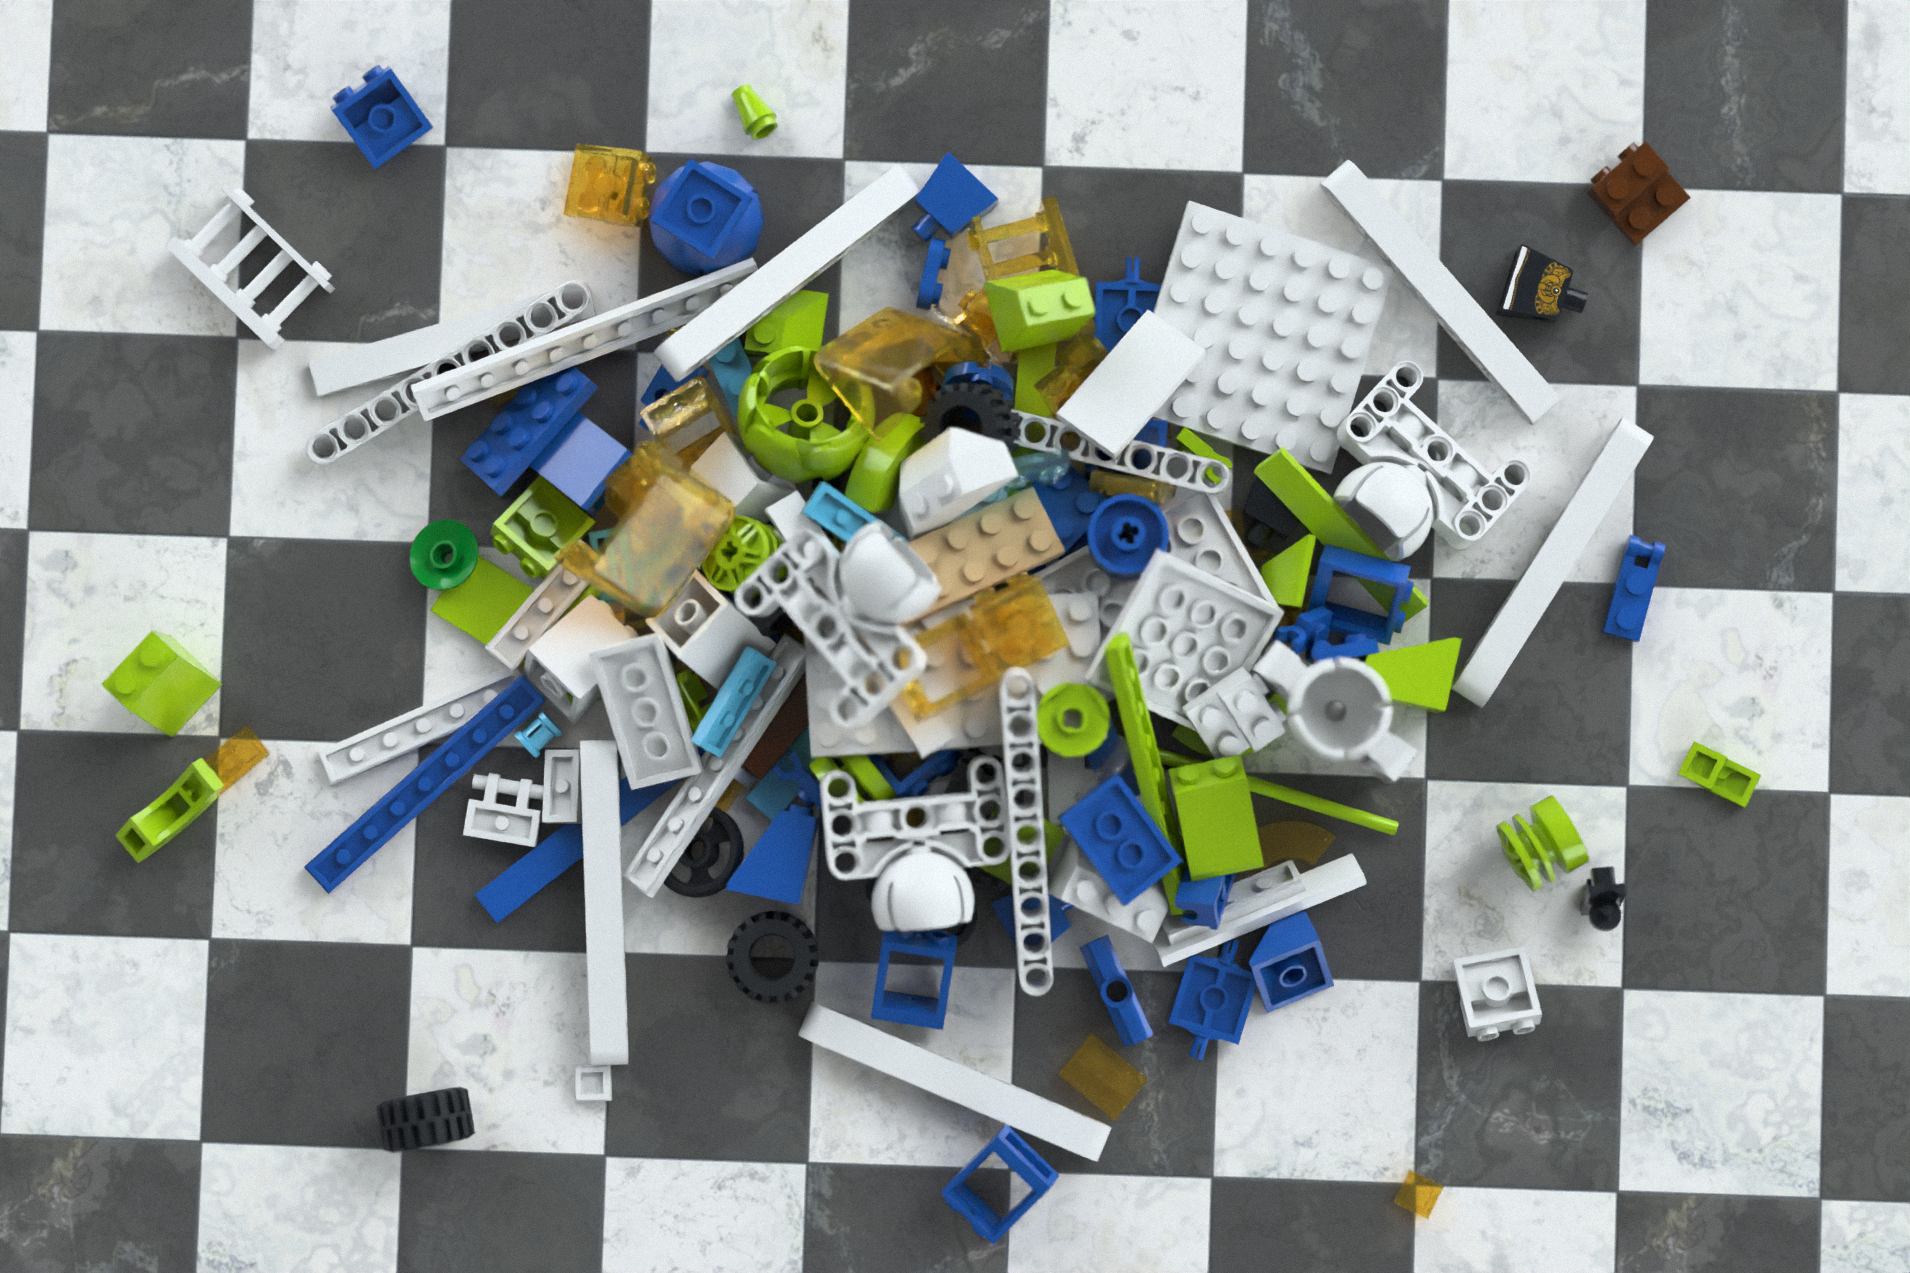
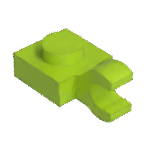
[1174,427,1233,485]

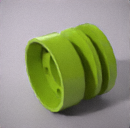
[701,515,789,600]
[1496,795,1589,892]

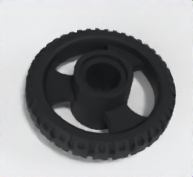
[663,806,744,898]

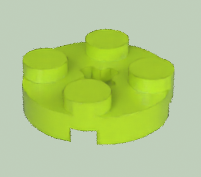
[1036,683,1109,758]

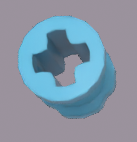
[514,710,563,758]

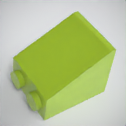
[983,269,1095,353]
[101,630,223,737]
[1359,637,1462,713]
[1168,754,1264,882]

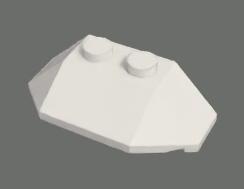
[898,428,1018,541]

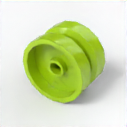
[809,755,898,803]

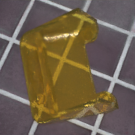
[814,307,991,442]
[555,441,736,618]

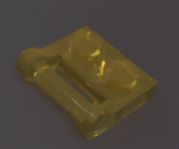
[1089,470,1177,504]

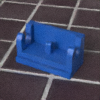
[1174,865,1235,930]

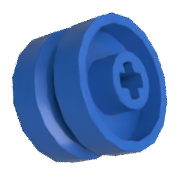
[1087,494,1169,581]

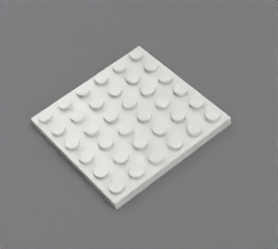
[1152,201,1394,475]

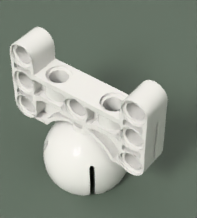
[1333,360,1532,561]
[735,521,941,727]
[1249,640,1418,784]
[820,755,1010,931]

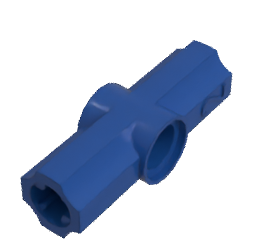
[1079,934,1154,1048]

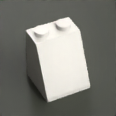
[668,431,802,546]
[645,568,777,691]
[523,594,639,725]

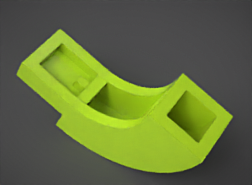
[115,758,225,863]

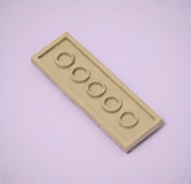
[861,486,1065,644]

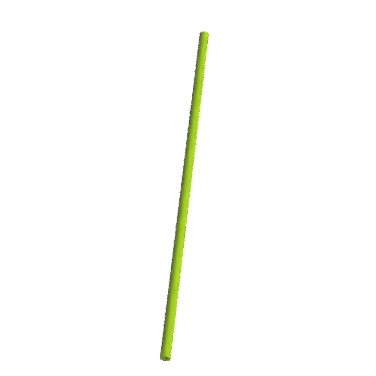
[1118,735,1398,836]

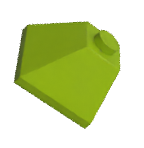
[744,289,829,357]
[1259,534,1316,612]

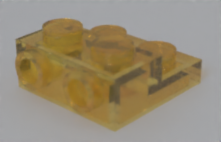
[563,144,656,228]
[1034,334,1109,437]
[968,572,1070,675]

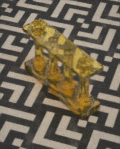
[966,196,1097,363]

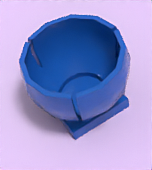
[647,158,765,277]

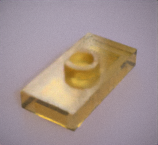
[204,725,271,797]

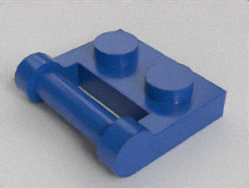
[1305,633,1379,665]

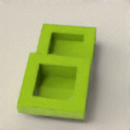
[1678,741,1761,809]

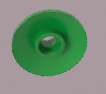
[409,519,479,591]

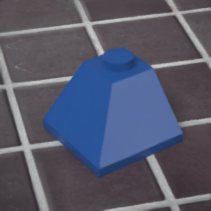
[1249,910,1334,1013]

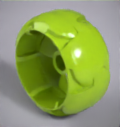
[737,345,878,483]

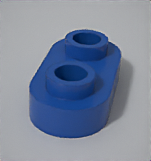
[916,237,951,311]

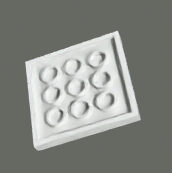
[1085,549,1284,732]

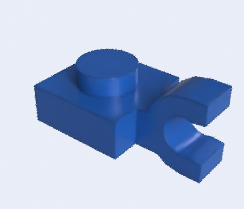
[1273,606,1333,655]
[771,750,822,810]

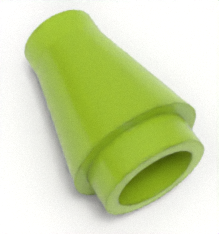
[731,84,778,140]

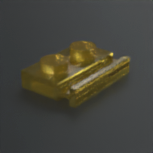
[1058,1033,1148,1121]

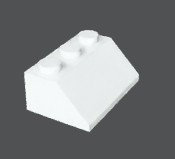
[1047,838,1168,943]

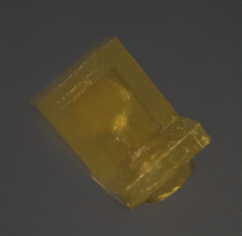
[953,286,998,349]

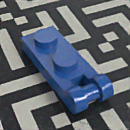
[1602,535,1666,642]

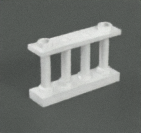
[165,184,335,350]

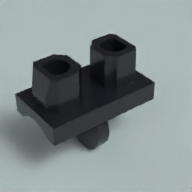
[1580,866,1626,932]

